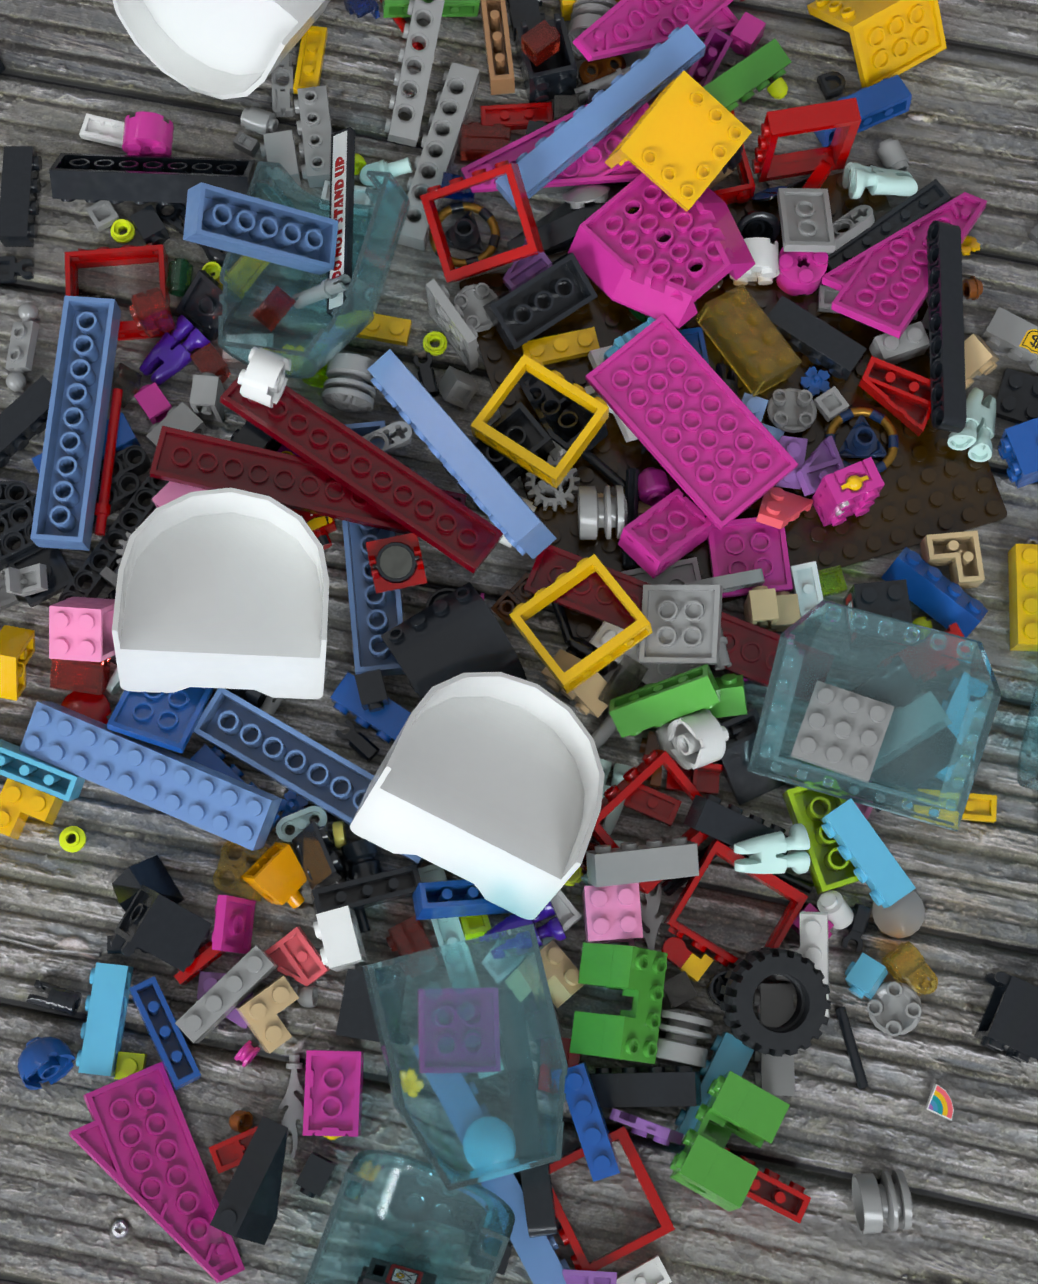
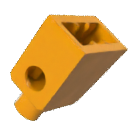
[241,842,307,909]

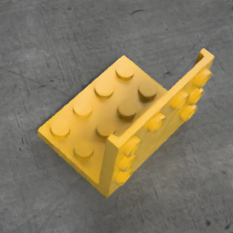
[807,0,947,88]
[604,70,752,212]

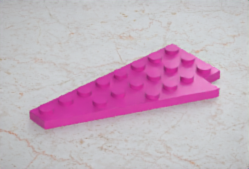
[69,1062,245,1283]

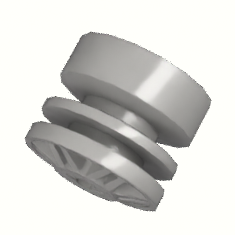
[567,0,617,59]
[321,353,376,413]
[578,485,627,540]
[656,1009,714,1068]
[852,1169,913,1234]

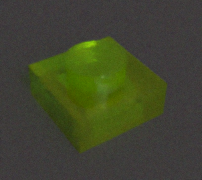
[818,565,848,597]

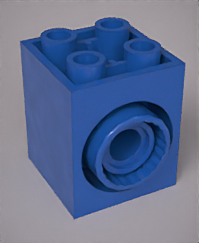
[997,418,1038,489]

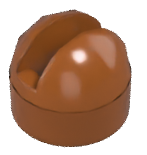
[229,1110,253,1133]

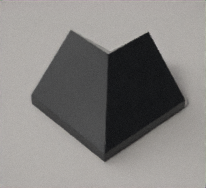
[112,855,185,912]

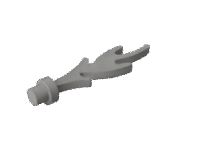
[640,884,664,950]
[278,1054,304,1158]

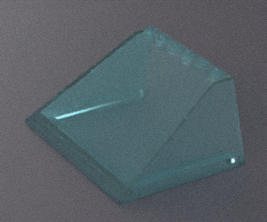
[747,600,1002,832]

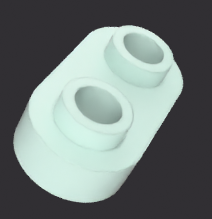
[276,806,328,844]

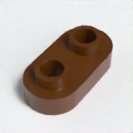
[578,55,626,85]

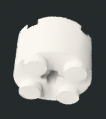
[729,237,780,286]
[237,346,292,408]
[667,709,729,770]

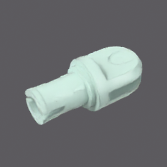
[359,157,413,188]

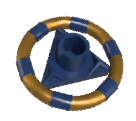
[825,407,899,473]

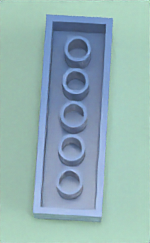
[183,182,338,275]

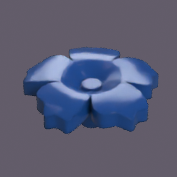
[800,367,830,396]
[279,790,309,818]

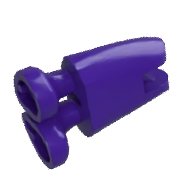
[139,315,214,386]
[484,901,567,959]

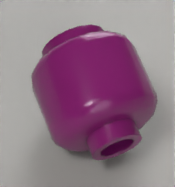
[638,467,671,507]

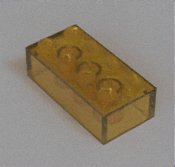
[695,284,802,397]

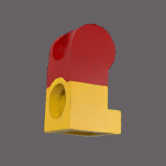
[661,937,714,983]

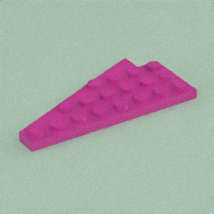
[572,0,739,62]
[461,103,649,193]
[822,192,987,339]

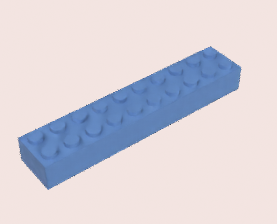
[30,296,121,551]
[367,349,557,559]
[342,420,405,676]
[193,688,424,866]
[19,701,282,851]

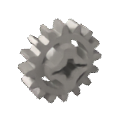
[525,455,580,511]

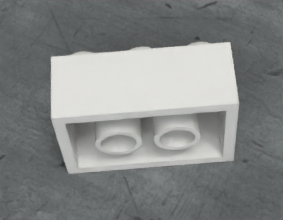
[313,906,368,972]

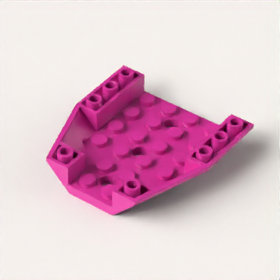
[568,173,755,329]

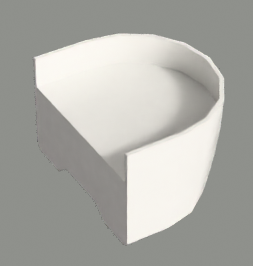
[112,0,330,100]
[112,488,329,699]
[350,672,605,920]

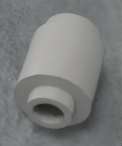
[241,106,279,135]
[877,138,909,171]

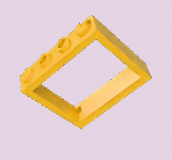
[470,354,609,489]
[509,554,653,694]

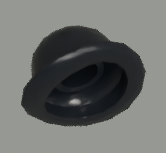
[737,211,781,243]

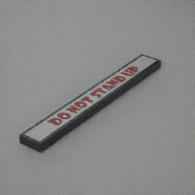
[327,127,355,317]

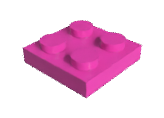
[212,895,256,954]

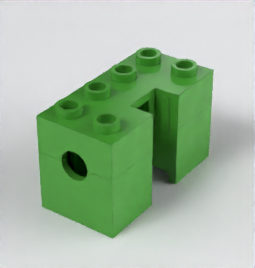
[570,942,668,1064]
[669,1071,790,1212]

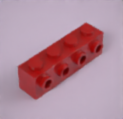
[724,1147,811,1224]

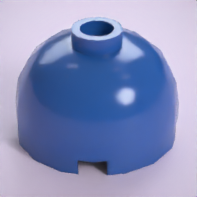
[18,1037,75,1090]

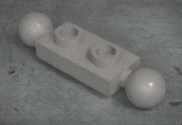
[5,302,39,391]

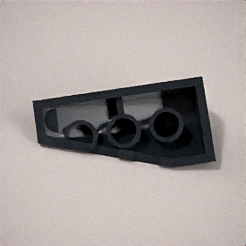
[507,201,601,256]
[518,372,608,451]
[210,1116,288,1245]

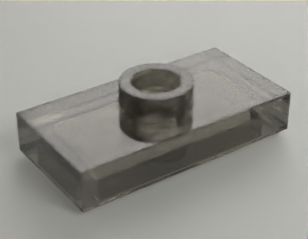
[598,654,648,706]

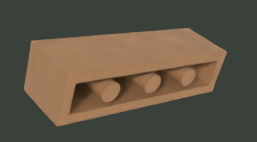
[481,0,515,95]

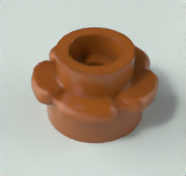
[963,276,983,300]

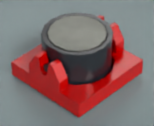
[366,533,427,594]

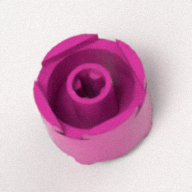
[122,111,174,157]
[776,248,828,296]

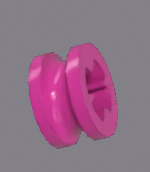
[234,1040,260,1068]

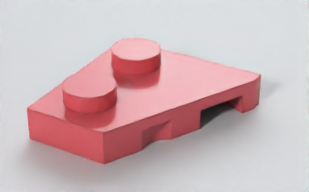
[756,487,813,529]
[265,926,330,986]

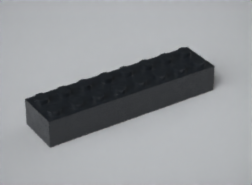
[49,153,257,206]

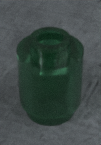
[166,258,193,297]

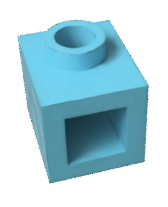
[845,953,888,1000]

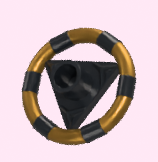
[429,202,500,268]

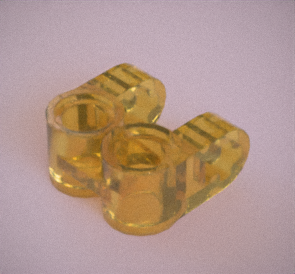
[213,840,269,902]
[881,941,938,996]

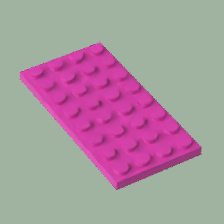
[585,314,799,531]

